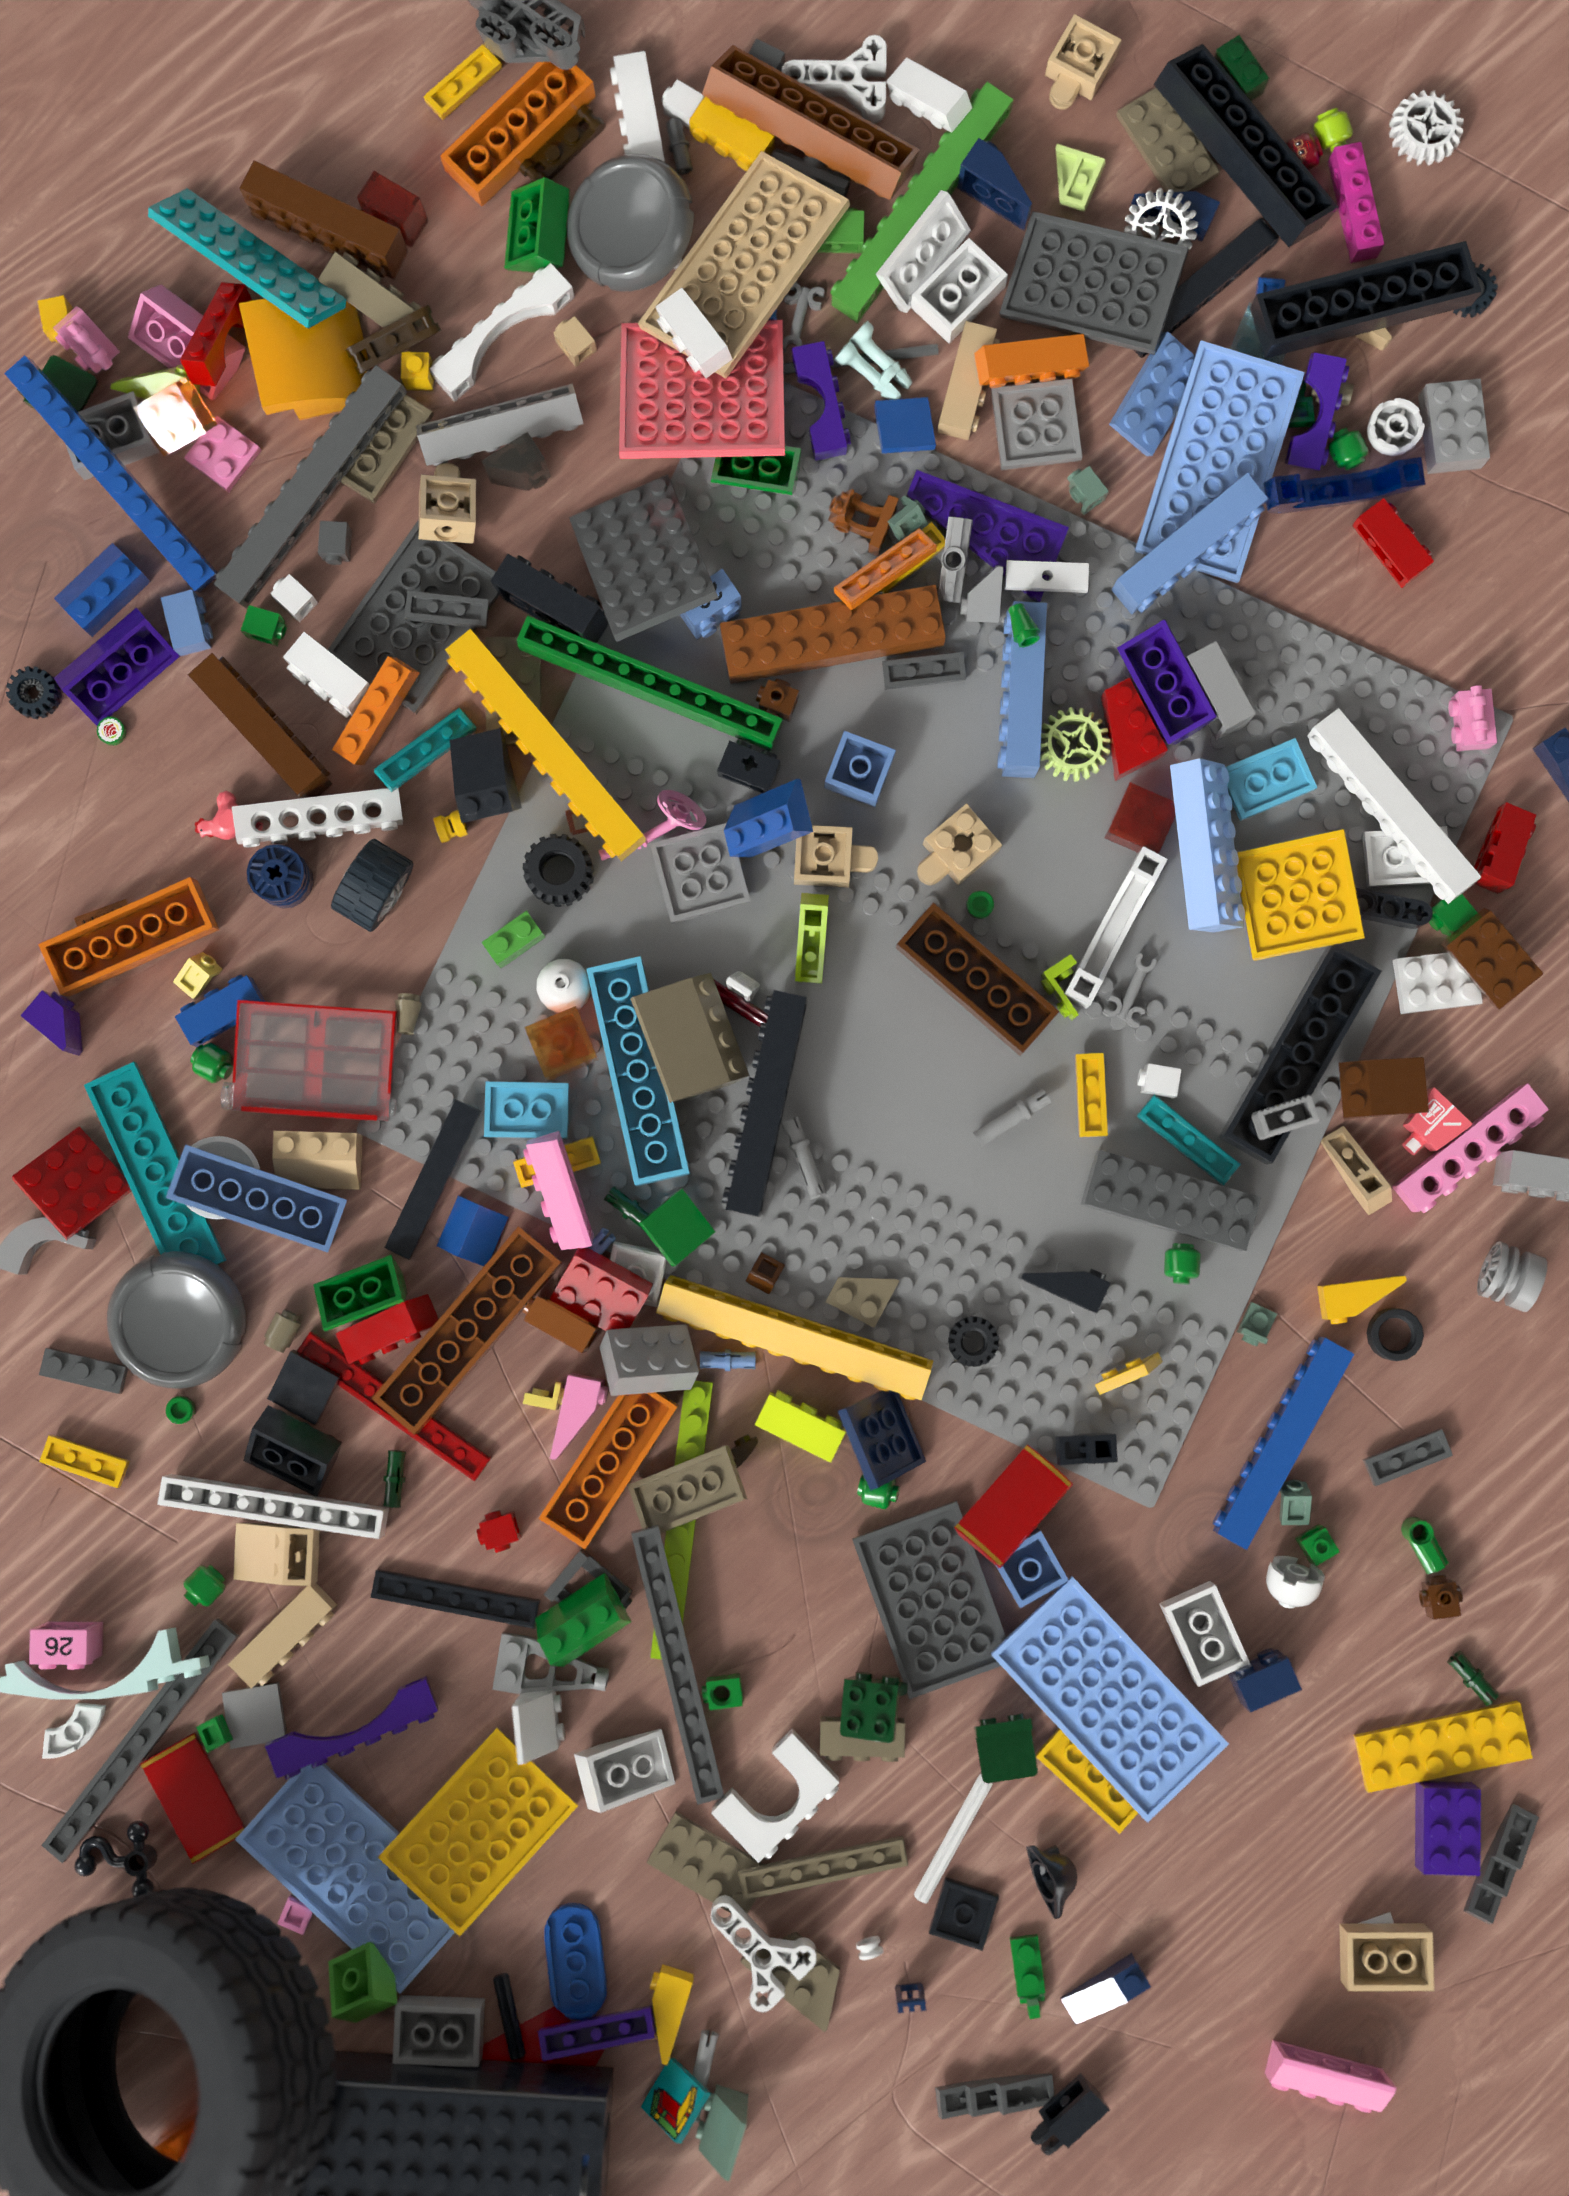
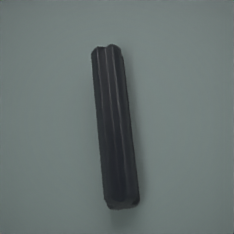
[493,1973,525,2060]

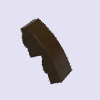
[731,1434,759,1468]

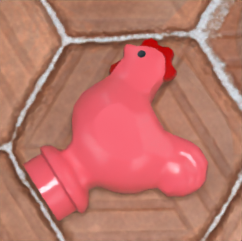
[195,791,263,840]

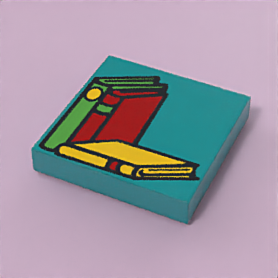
[641,2058,711,2144]

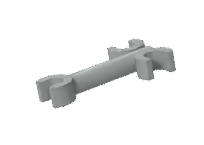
[783,282,825,353]
[1102,953,1156,1028]

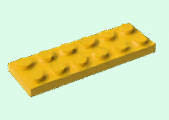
[1354,1700,1533,1793]

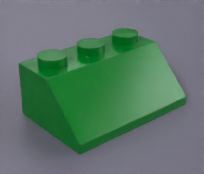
[504,177,570,273]
[711,446,801,495]
[313,1255,408,1331]
[535,1573,632,1667]

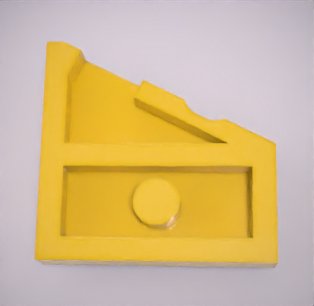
[1095,1352,1163,1395]

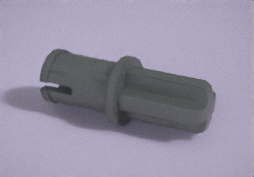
[666,118,693,175]

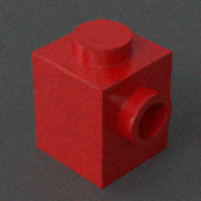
[476,1510,522,1553]

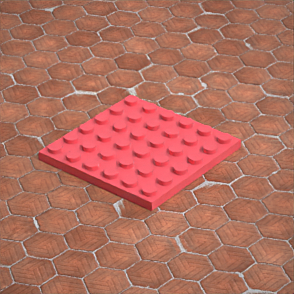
[619,320,785,459]

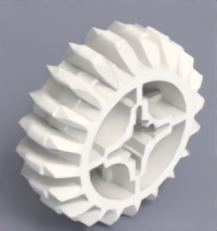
[1389,90,1463,166]
[1124,188,1198,250]

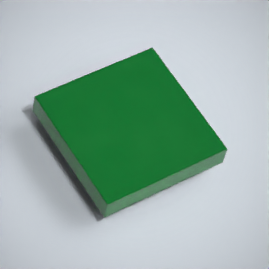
[639,1189,716,1267]

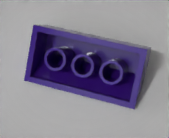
[54,607,180,726]
[1117,619,1217,745]

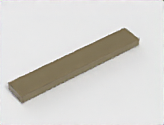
[738,1836,909,1901]

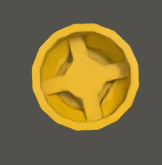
[433,809,468,843]

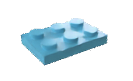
[1225,738,1317,821]
[484,1081,569,1139]

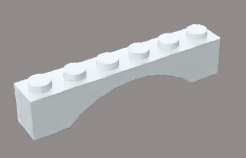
[430,263,575,402]
[1064,846,1168,1009]

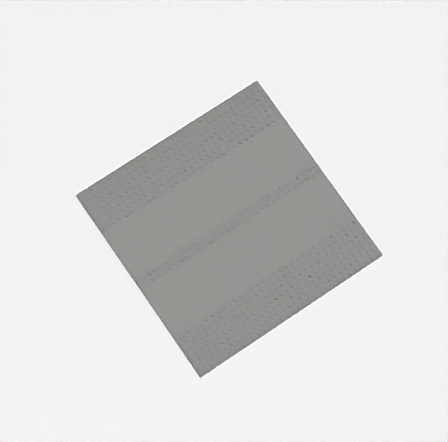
[357,382,1513,1508]

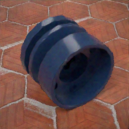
[247,844,314,909]

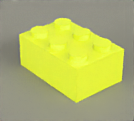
[755,1390,846,1463]

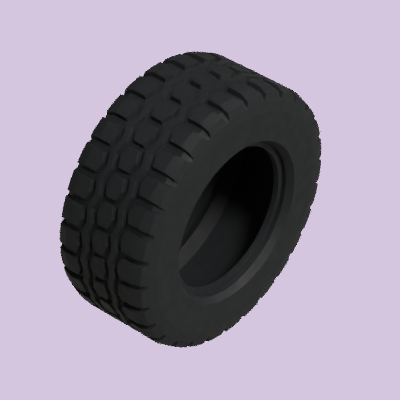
[0,1887,336,2196]

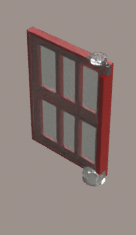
[221,1000,397,1121]

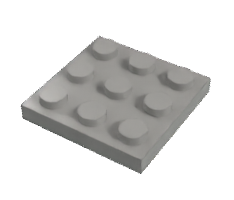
[991,379,1082,470]
[650,823,751,924]

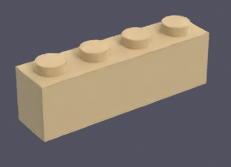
[937,321,1000,440]
[228,1583,337,1689]

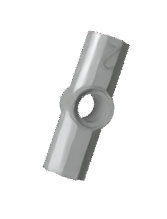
[938,517,973,603]

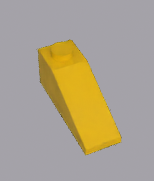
[1317,1276,1407,1324]
[649,1964,694,2066]

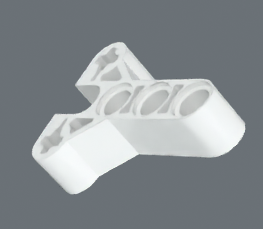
[782,35,886,123]
[711,1895,816,2012]

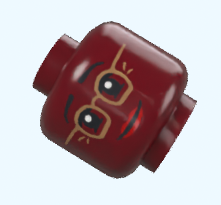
[1286,132,1323,170]

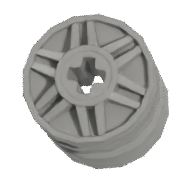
[1477,1241,1547,1312]

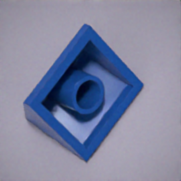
[437,1196,509,1266]

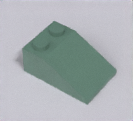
[695,2084,749,2181]

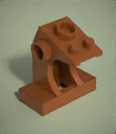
[828,489,899,556]

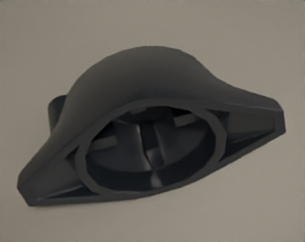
[1026,1845,1077,1919]

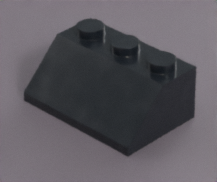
[243,1405,342,1497]

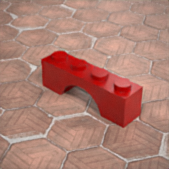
[180,282,253,387]

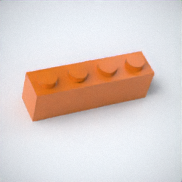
[974,334,1089,388]
[332,656,420,765]

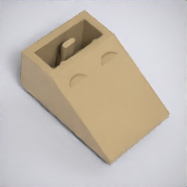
[233,1523,320,1586]

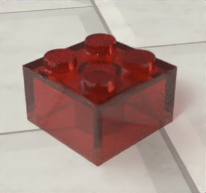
[357,171,428,248]
[1104,782,1176,854]

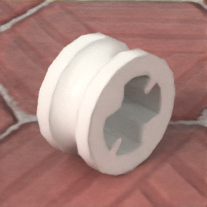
[856,1936,884,1960]

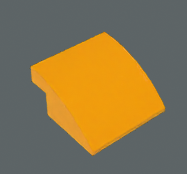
[239,299,371,420]

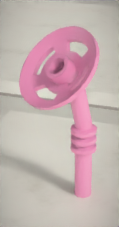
[598,790,706,861]

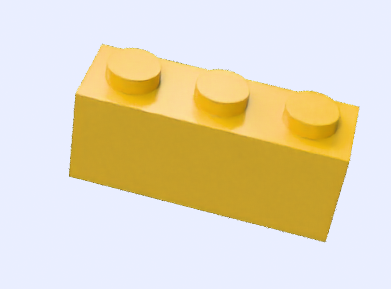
[689,97,774,171]

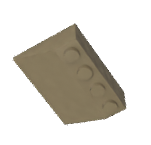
[630,973,750,1103]

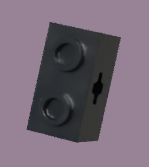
[717,740,781,793]

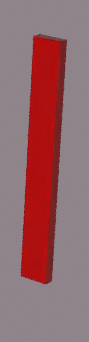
[297,1331,491,1482]

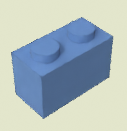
[161,590,213,656]

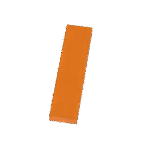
[834,528,937,610]

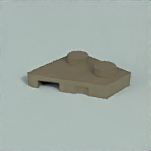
[825,1277,899,1328]

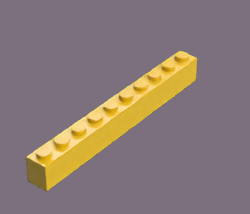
[445,629,647,862]
[656,1275,933,1400]

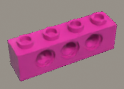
[1328,142,1384,263]

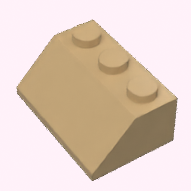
[272,1131,363,1190]

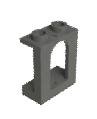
[544,1548,633,1610]

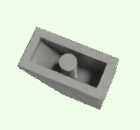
[961,565,1003,623]

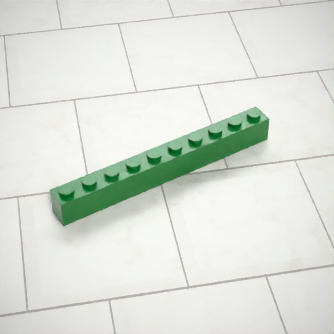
[517,615,782,752]

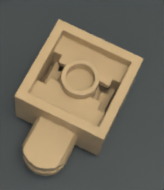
[1045,14,1122,109]
[418,463,476,543]
[917,803,1002,886]
[794,825,878,888]

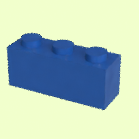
[175,975,266,1047]

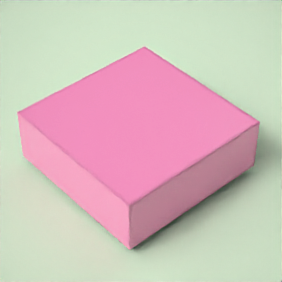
[277,1895,313,1935]

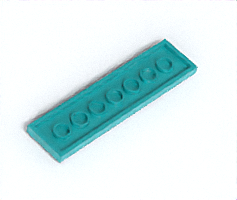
[148,188,346,328]
[84,1062,227,1265]

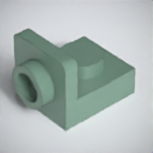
[888,495,928,542]
[1237,1302,1277,1347]
[1279,1480,1312,1525]

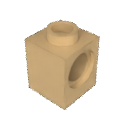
[553,316,597,367]

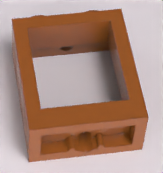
[523,1295,600,1353]

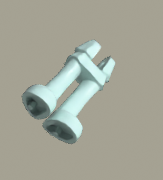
[834,320,912,400]

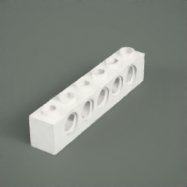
[232,788,403,847]

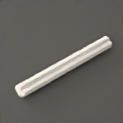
[914,1774,993,1903]

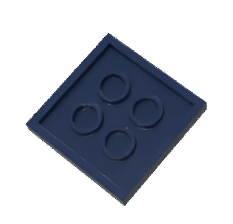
[838,1390,927,1490]

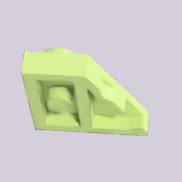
[1056,144,1105,212]

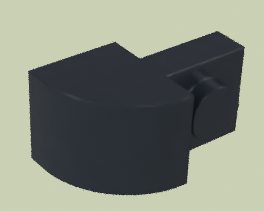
[1055,1433,1118,1465]

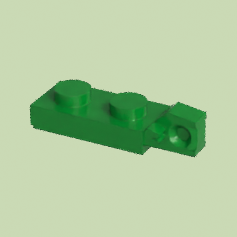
[1009,1934,1046,2019]

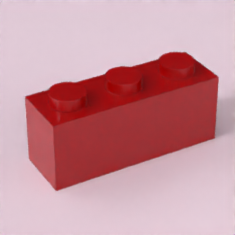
[1352,498,1434,588]

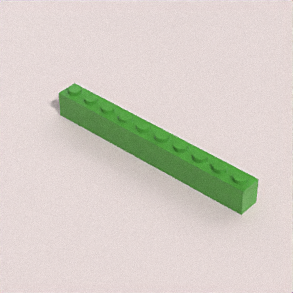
[830,82,1013,323]

